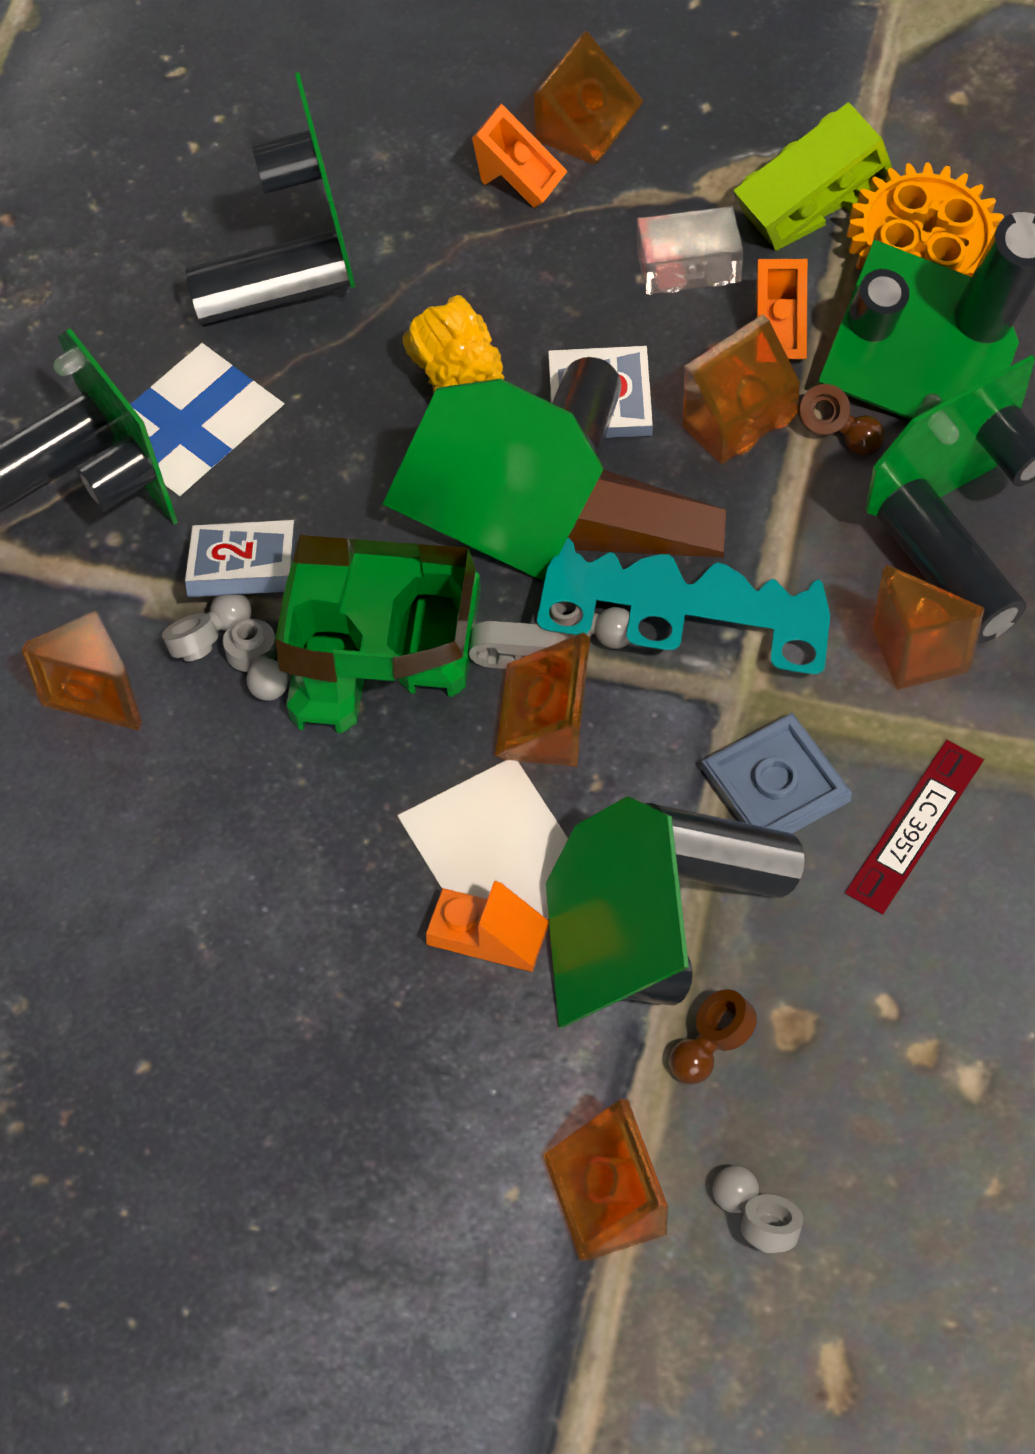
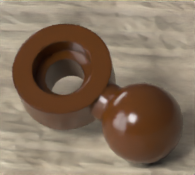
[798,384,885,456]
[669,989,757,1085]

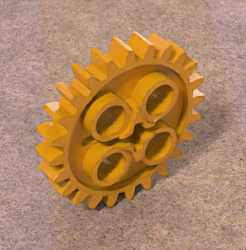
[847,162,1004,277]

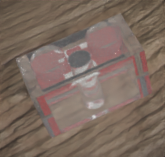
[637,206,743,295]

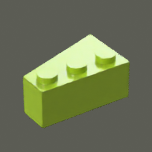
[733,102,893,251]

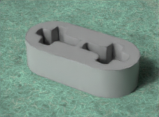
[469,621,570,672]

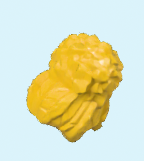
[402,295,505,393]

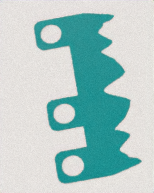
[537,538,830,674]

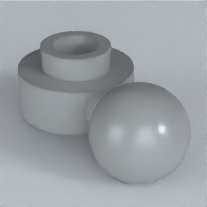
[162,594,251,661]
[549,602,631,649]
[223,619,289,701]
[712,1166,803,1253]

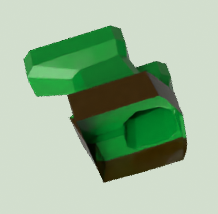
[275,535,481,733]

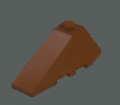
[568,469,726,558]

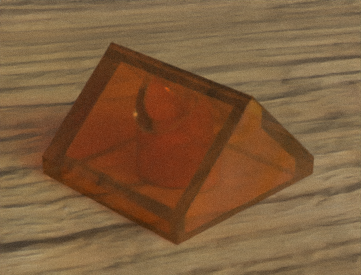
[534,31,644,165]
[873,564,984,690]
[21,611,142,731]
[495,632,591,767]
[543,1099,668,1261]

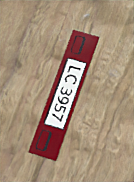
[845,740,985,914]

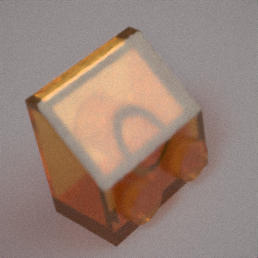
[683,314,800,464]

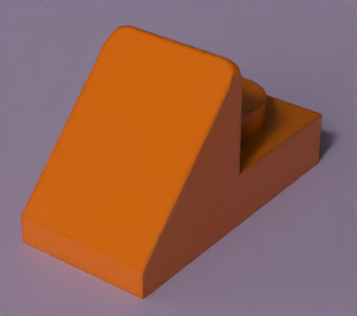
[472,104,567,208]
[755,259,808,359]
[426,881,549,972]

